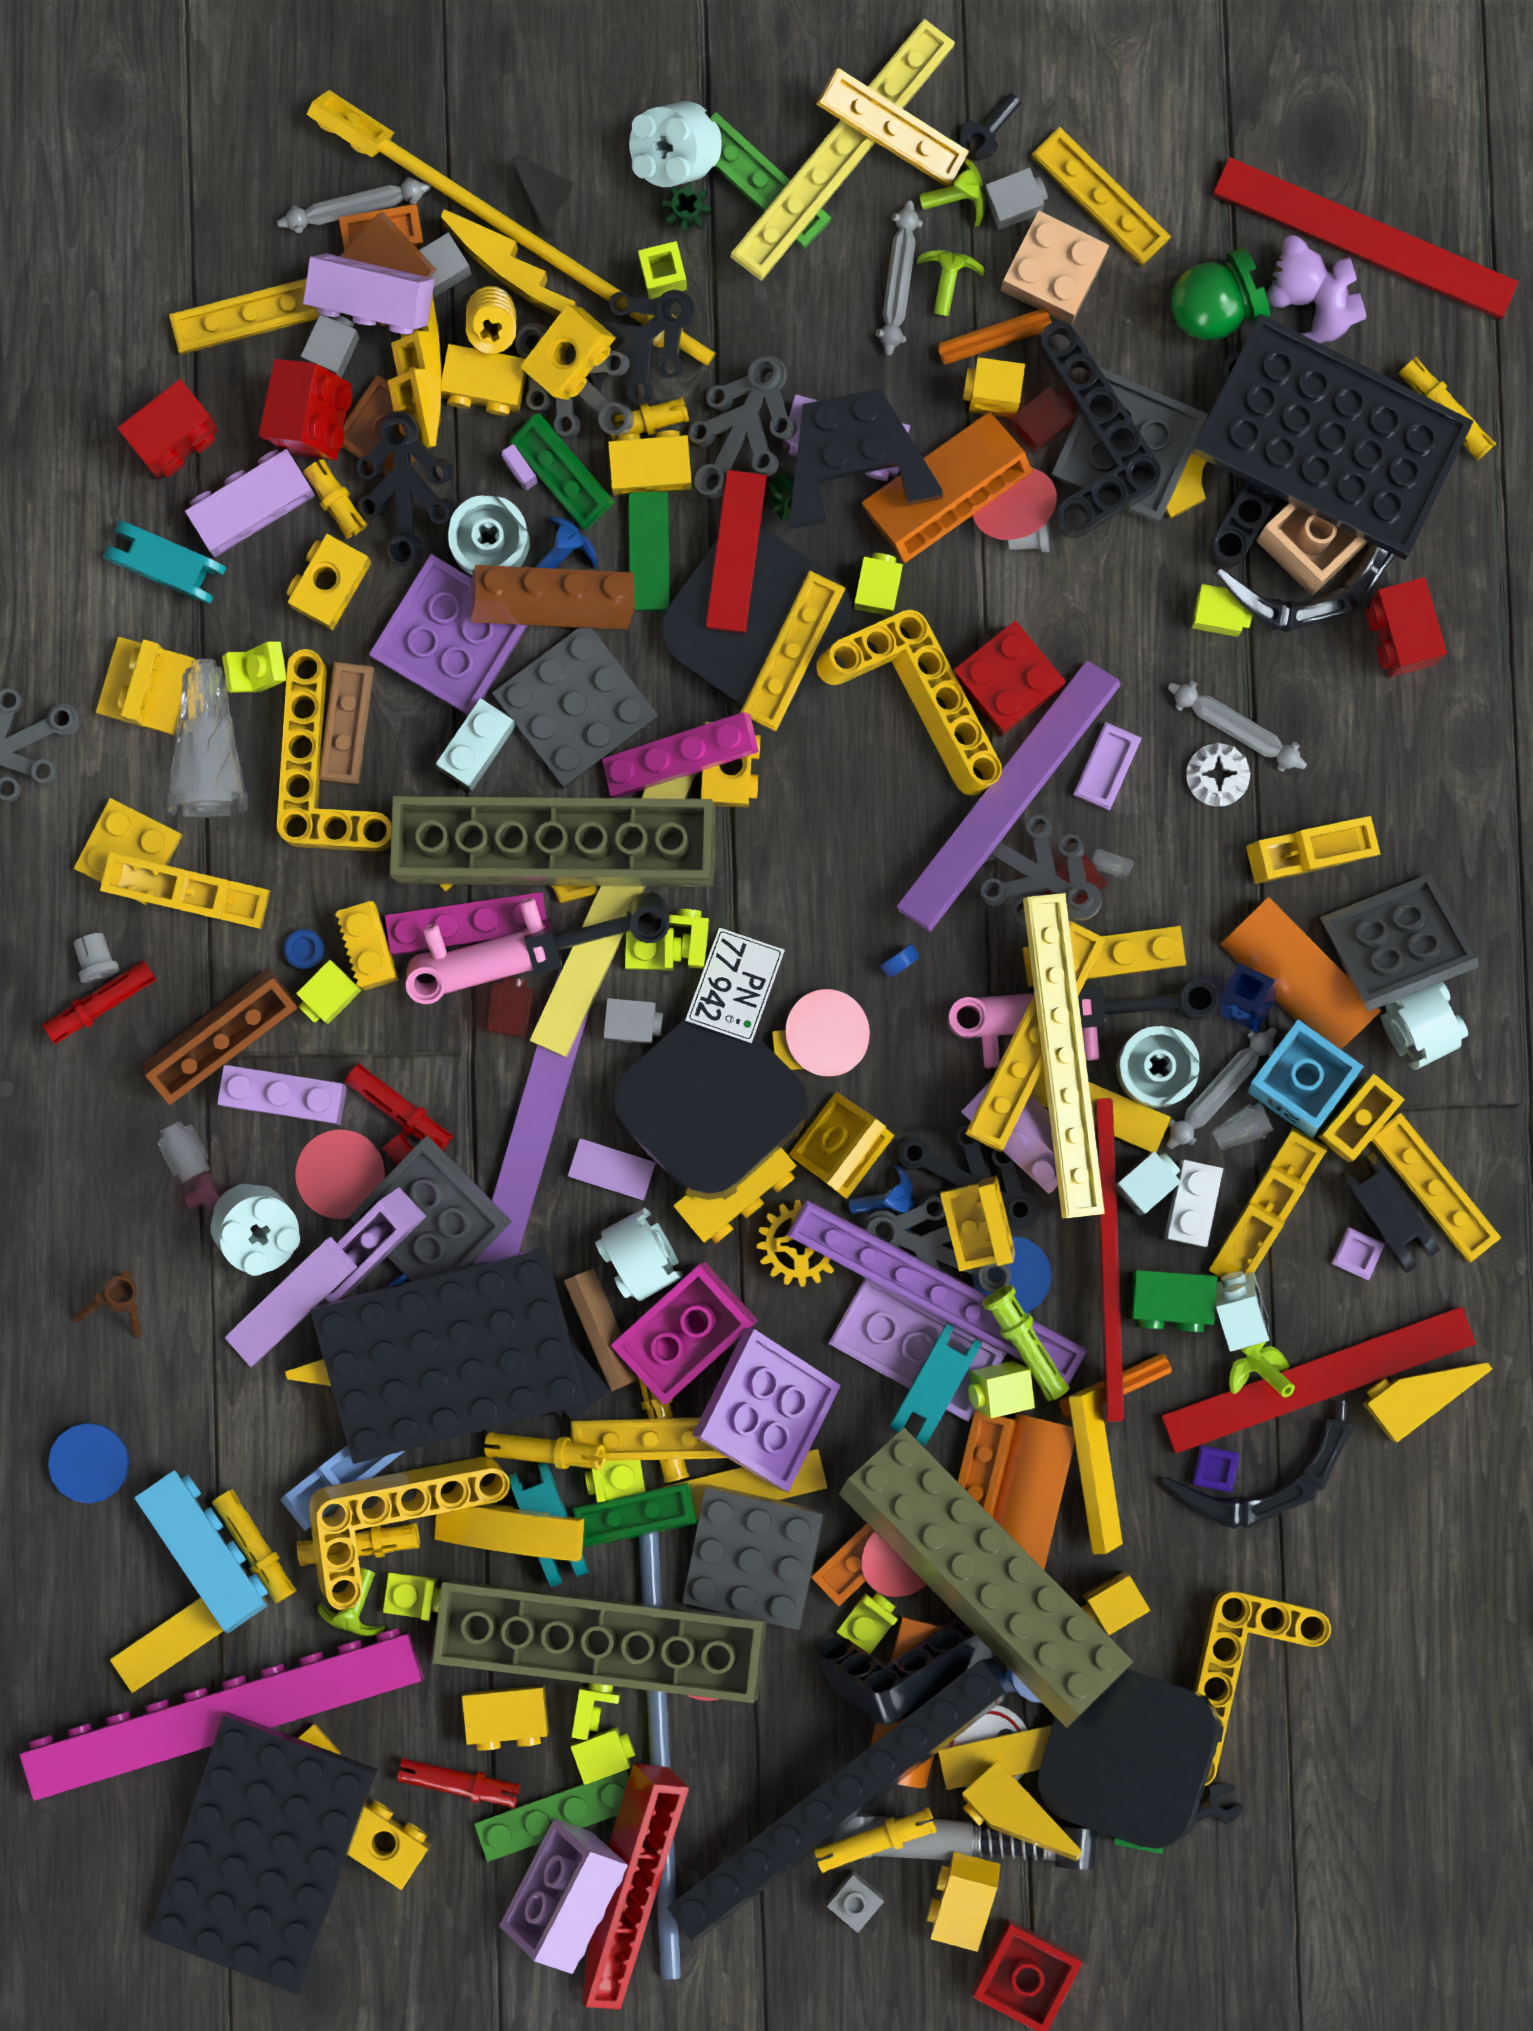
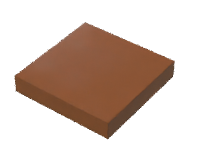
[340,212,437,326]
[342,375,443,477]

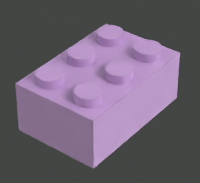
[499,1818,628,1974]

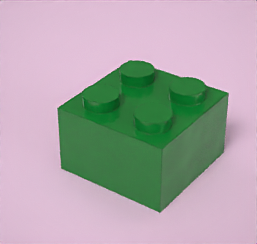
[1127,1270,1218,1332]

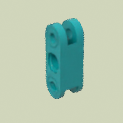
[102,520,227,605]
[888,1323,982,1447]
[508,1462,589,1588]

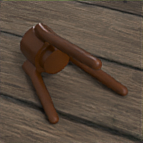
[73,1270,142,1338]

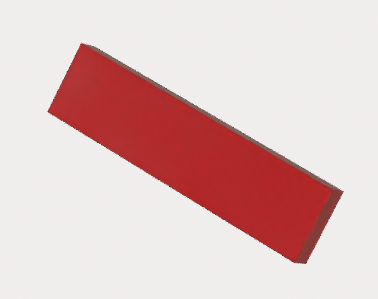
[706,470,767,634]

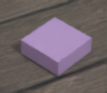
[502,444,538,491]
[1331,1227,1385,1280]

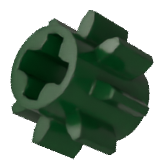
[662,182,711,234]
[766,472,795,521]

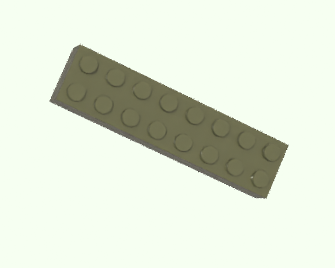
[390,796,716,887]
[839,1428,1133,1728]
[432,1580,767,1703]

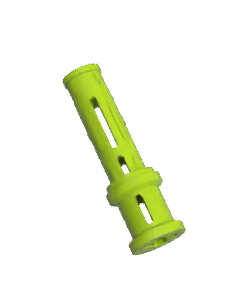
[982,1285,1069,1401]

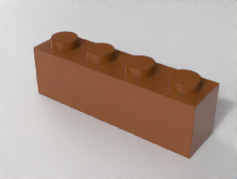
[470,565,635,630]
[142,967,297,1106]

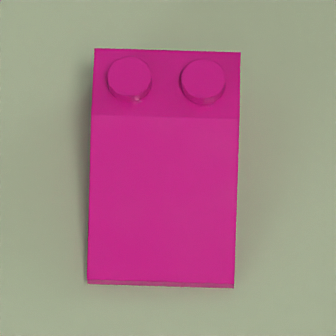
[611,1262,758,1405]

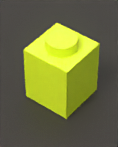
[638,241,687,299]
[854,553,903,616]
[1191,584,1252,637]
[296,960,362,1024]
[968,1361,1035,1418]
[571,1727,635,1785]

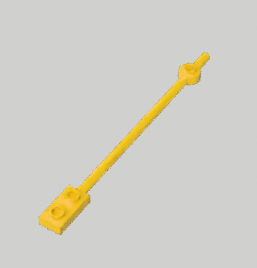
[306,90,716,366]

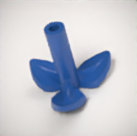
[535,516,598,569]
[849,1164,916,1231]

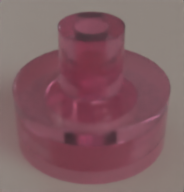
[184,1170,222,1213]

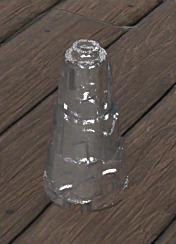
[167,659,248,818]

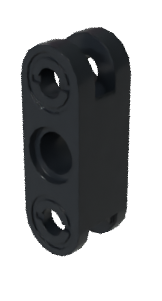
[1338,1152,1440,1273]

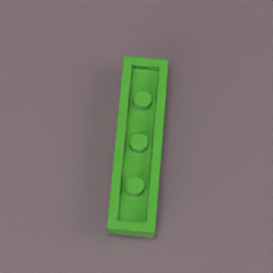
[710,112,831,250]
[474,1770,629,1862]

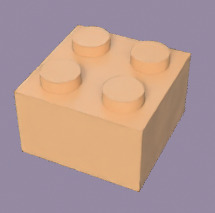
[1001,210,1110,325]
[1256,503,1368,596]

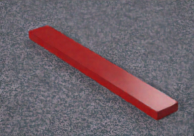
[1213,157,1519,320]
[1094,1098,1124,1422]
[1161,1306,1476,1454]

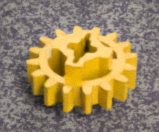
[757,1200,834,1287]

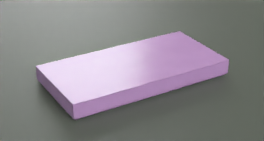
[828,1277,1007,1422]

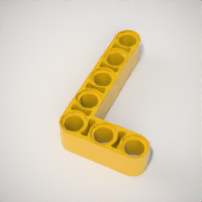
[816,610,1002,796]
[277,649,392,852]
[309,1457,510,1610]
[1193,1590,1331,1786]

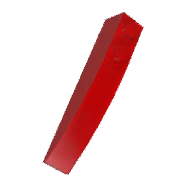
[582,1763,689,2009]

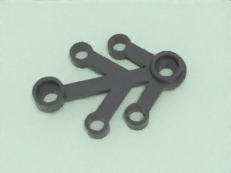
[515,323,634,437]
[688,356,797,499]
[0,688,81,802]
[981,815,1102,925]
[863,1194,1011,1293]

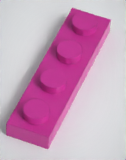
[602,712,759,798]
[385,892,547,956]

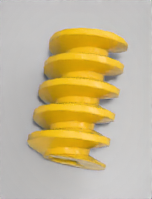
[466,286,516,354]

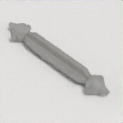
[277,177,431,233]
[876,200,922,356]
[1168,681,1307,772]
[1167,1027,1277,1149]

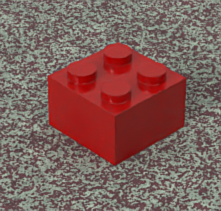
[259,359,352,461]
[118,379,219,480]
[1365,577,1447,678]
[953,620,1066,737]
[971,1918,1083,2031]

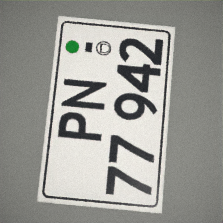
[685,928,785,1043]

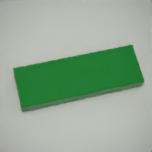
[509,413,615,531]
[629,492,670,612]
[572,1482,698,1549]

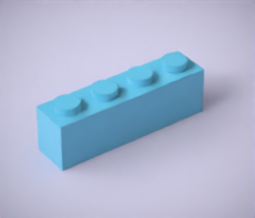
[135,1470,269,1633]

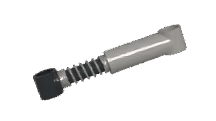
[834,1813,1097,1870]

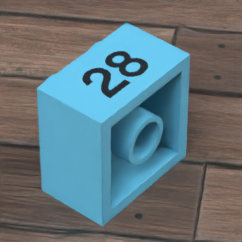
[1248,1020,1364,1139]

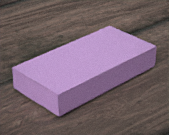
[1073,722,1142,811]
[568,1138,656,1201]

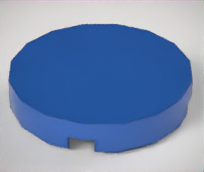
[972,1236,1052,1313]
[48,1423,130,1504]

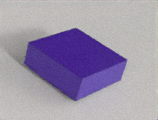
[1192,1445,1240,1493]

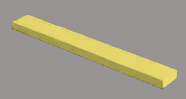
[730,19,955,281]
[530,772,699,1058]
[1023,893,1105,1219]

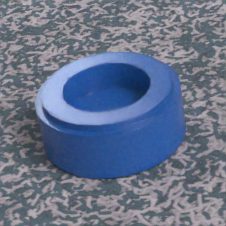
[284,929,325,970]
[879,943,920,977]

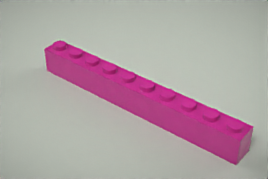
[20,1628,424,1801]

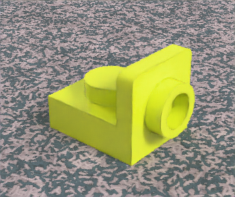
[222,642,287,693]
[669,909,709,969]
[625,928,682,971]
[585,1460,646,1503]
[383,1572,441,1621]
[836,1592,898,1654]
[572,1683,620,1740]

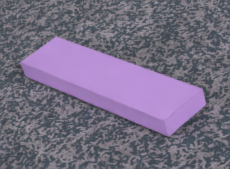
[225,1237,357,1367]

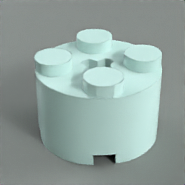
[629,101,722,187]
[448,495,530,577]
[1380,982,1468,1070]
[1116,1026,1200,1108]
[211,1184,300,1276]
[595,1208,683,1301]

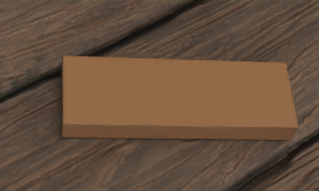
[319,662,375,786]
[564,1268,639,1391]

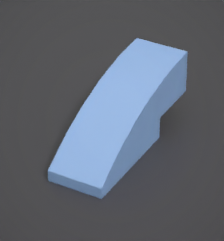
[280,1445,404,1531]

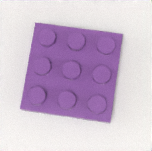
[369,554,528,716]
[692,1328,841,1492]

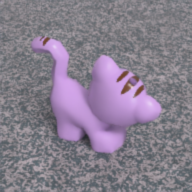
[1266,235,1367,344]

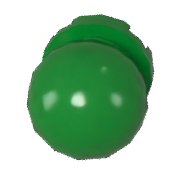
[1170,247,1271,341]

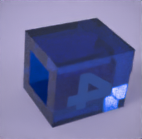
[1221,963,1275,1032]

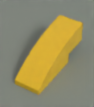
[1246,816,1380,884]

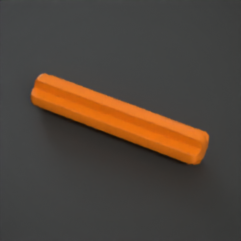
[938,308,1052,365]
[1059,1354,1172,1420]

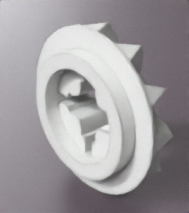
[1186,742,1251,807]

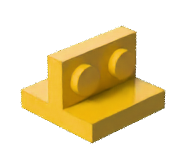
[96,637,196,736]
[788,1092,895,1199]
[940,1175,1016,1271]

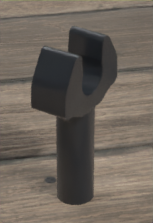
[960,93,1022,161]
[1195,1782,1244,1824]

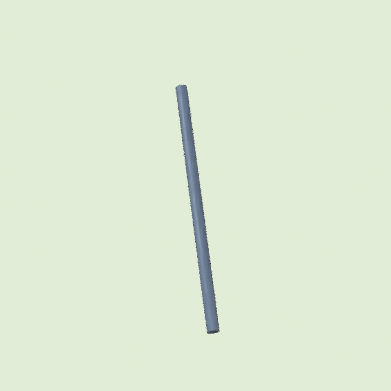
[639,1532,681,1980]

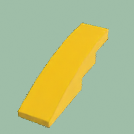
[441,209,576,317]
[388,294,442,456]
[100,852,271,929]
[1209,1127,1327,1278]
[435,1504,584,1561]

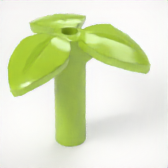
[920,159,986,227]
[917,250,985,316]
[1229,1341,1295,1397]
[318,1568,385,1636]

